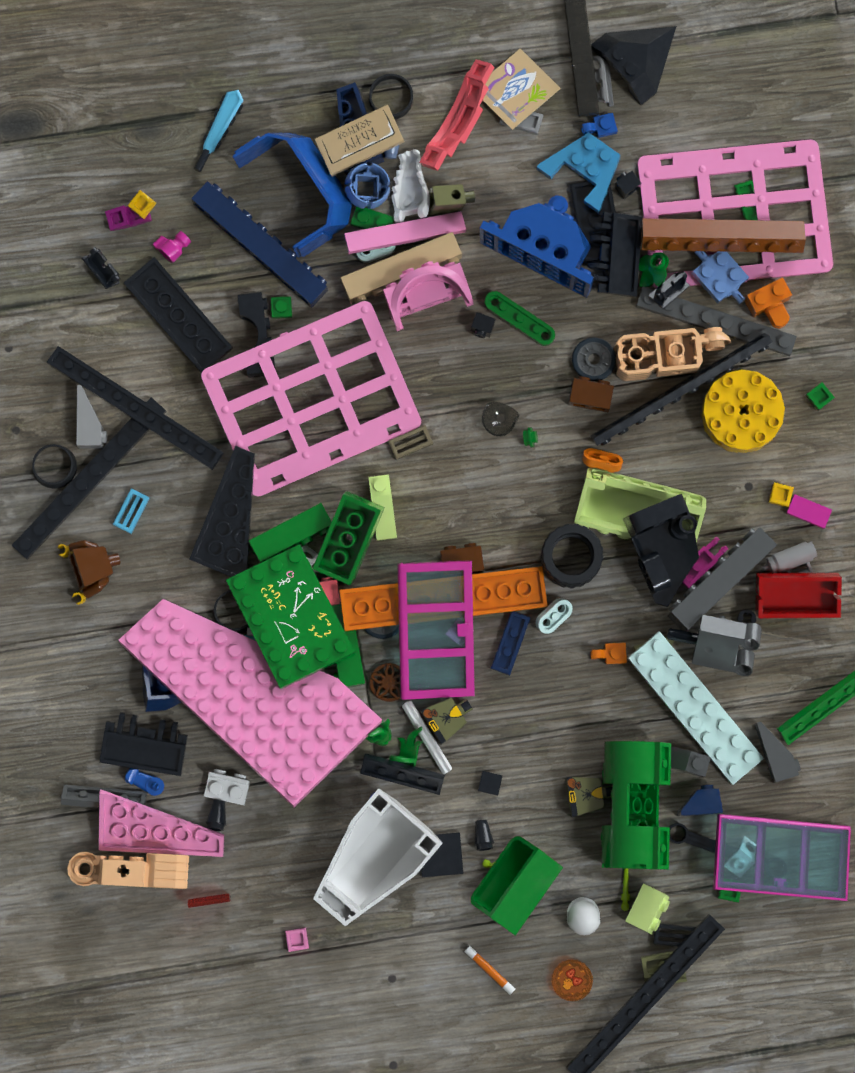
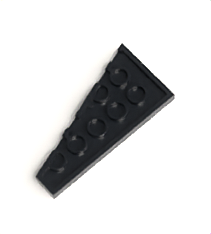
[189,446,255,577]

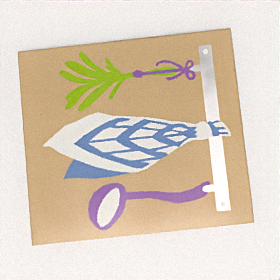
[483,49,561,130]

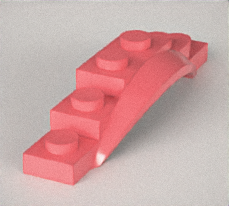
[419,59,495,171]

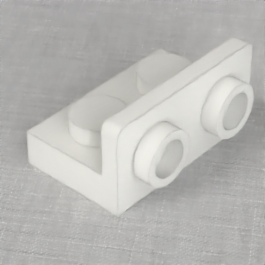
[204,769,250,806]

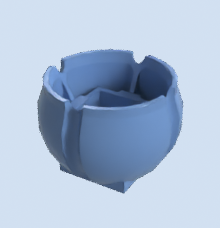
[345,163,390,209]

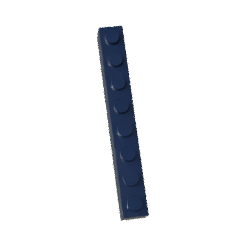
[191,181,328,308]

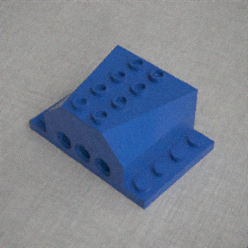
[480,203,594,298]

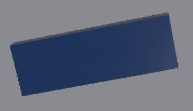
[491,611,531,676]

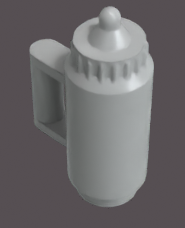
[762,541,817,573]

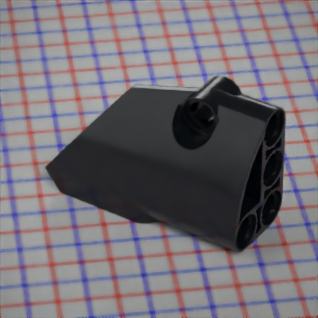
[623,494,699,607]

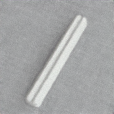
[402,700,452,774]

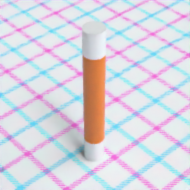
[464,946,515,995]

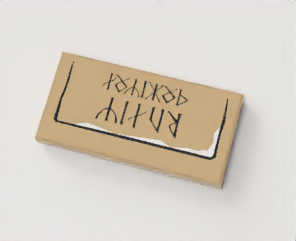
[315,105,405,176]

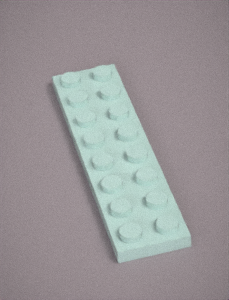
[628,631,764,785]

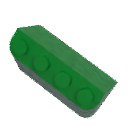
[471,836,563,936]

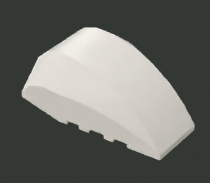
[313,788,442,926]

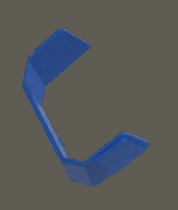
[232,133,352,258]

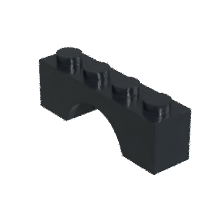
[237,292,276,378]

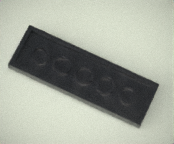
[124,257,233,374]

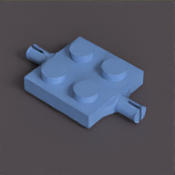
[691,251,749,304]

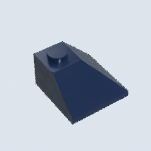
[142,665,181,712]
[677,785,723,816]

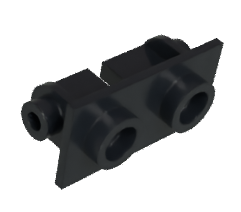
[81,247,120,289]
[648,271,690,309]

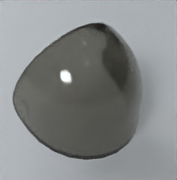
[482,402,519,437]

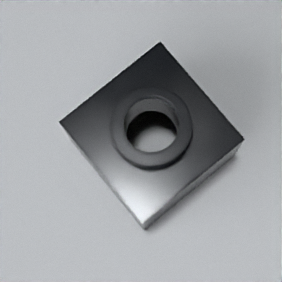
[615,171,642,200]
[471,312,496,338]

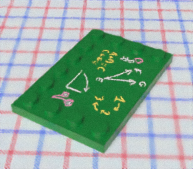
[226,544,355,690]

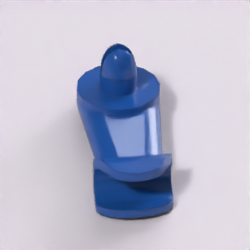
[125,768,164,796]

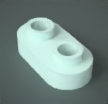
[356,246,396,263]
[536,598,573,634]

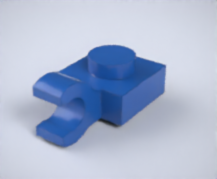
[581,113,618,138]

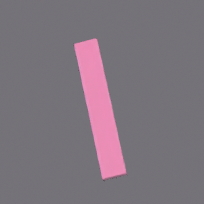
[344,211,466,254]

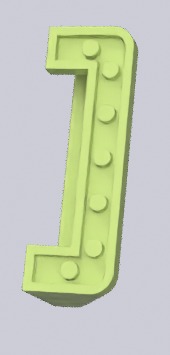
[574,468,706,542]

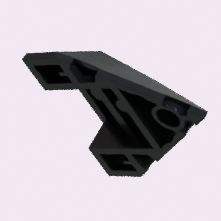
[590,26,677,106]

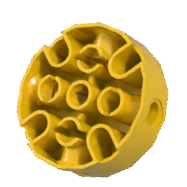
[701,370,785,453]

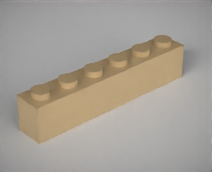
[341,232,462,304]

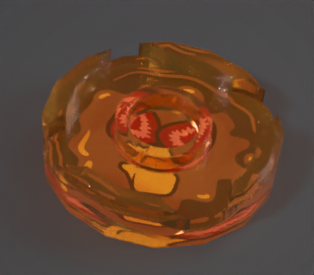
[552,959,593,1001]

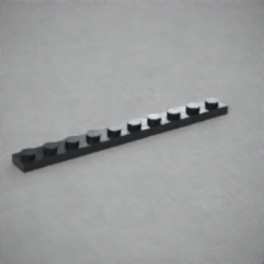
[590,333,773,446]
[47,346,224,470]
[11,397,167,560]
[566,914,725,1073]

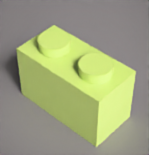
[625,884,670,935]

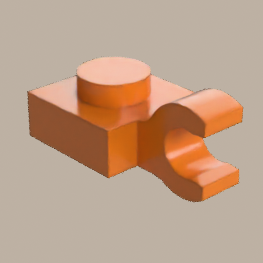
[590,643,627,665]

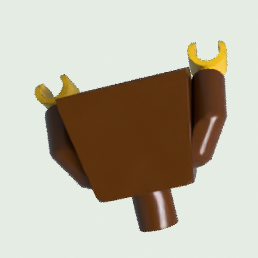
[57,540,120,605]

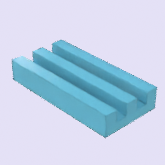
[113,488,150,534]

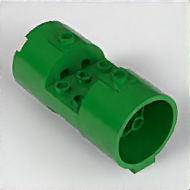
[601,741,671,870]

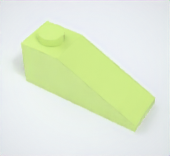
[369,475,397,541]

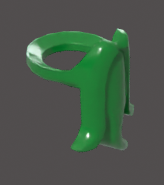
[366,719,392,746]
[389,726,423,767]

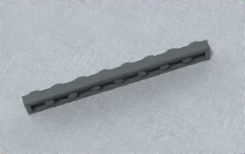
[636,287,797,356]

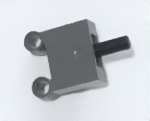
[667,615,762,676]

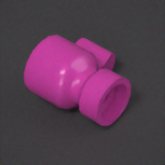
[152,231,191,263]

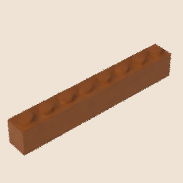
[641,218,806,253]

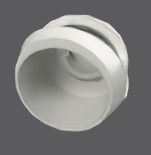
[567,897,601,935]

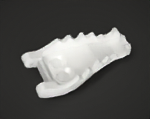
[391,149,430,223]

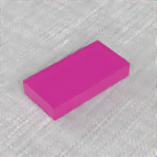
[786,494,832,529]

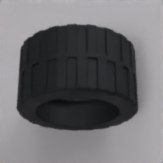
[540,524,603,588]

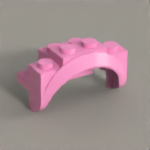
[383,261,473,331]

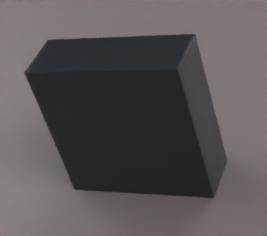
[478,771,503,796]

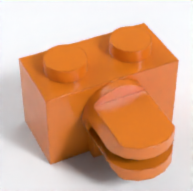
[744,277,792,329]

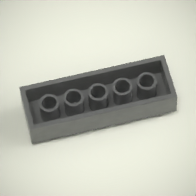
[668,527,777,631]

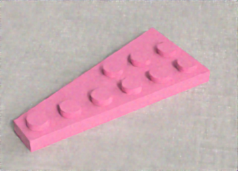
[99,790,224,857]

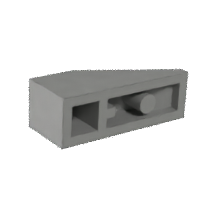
[76,385,107,449]

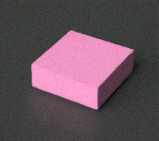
[285,928,309,952]

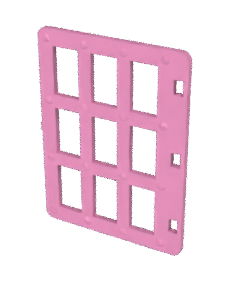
[637,140,833,289]
[201,301,421,496]

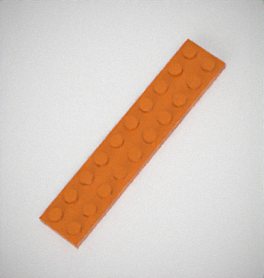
[339,566,548,631]

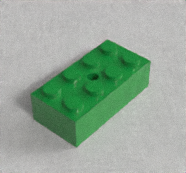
[313,491,385,585]

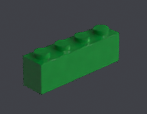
[249,503,331,563]
[332,604,366,688]

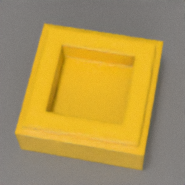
[128,190,157,219]
[768,482,794,508]

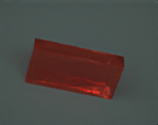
[188,893,231,908]

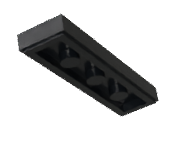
[360,753,445,795]

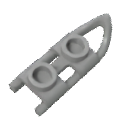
[592,56,614,107]

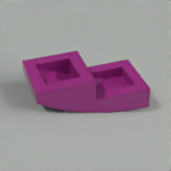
[105,205,152,231]

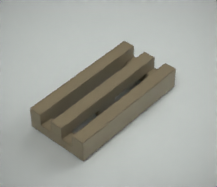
[388,425,433,460]

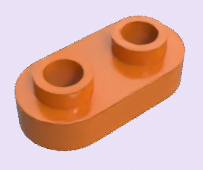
[582,448,623,473]

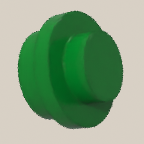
[523,427,538,447]

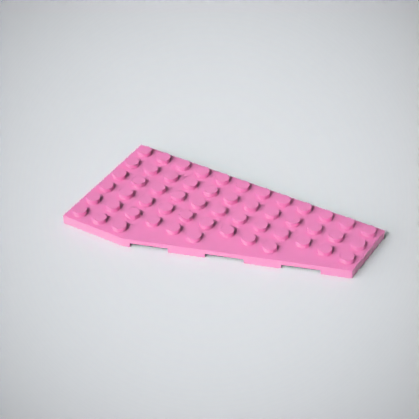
[118,599,382,808]

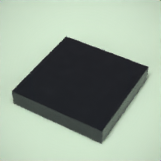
[421,832,464,877]

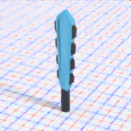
[194,90,243,172]

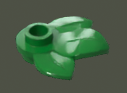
[639,252,669,287]

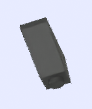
[754,722,801,783]

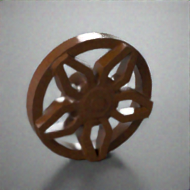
[370,663,401,702]

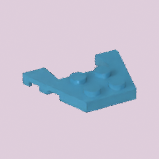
[537,132,620,213]

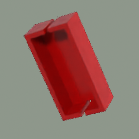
[755,573,842,618]

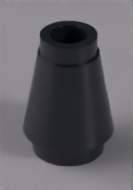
[206,800,226,831]
[474,820,494,851]

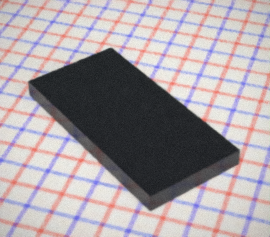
[570,181,616,263]

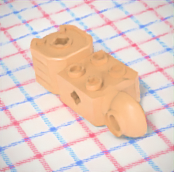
[613,327,731,381]
[67,852,189,889]

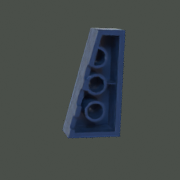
[336,82,384,175]

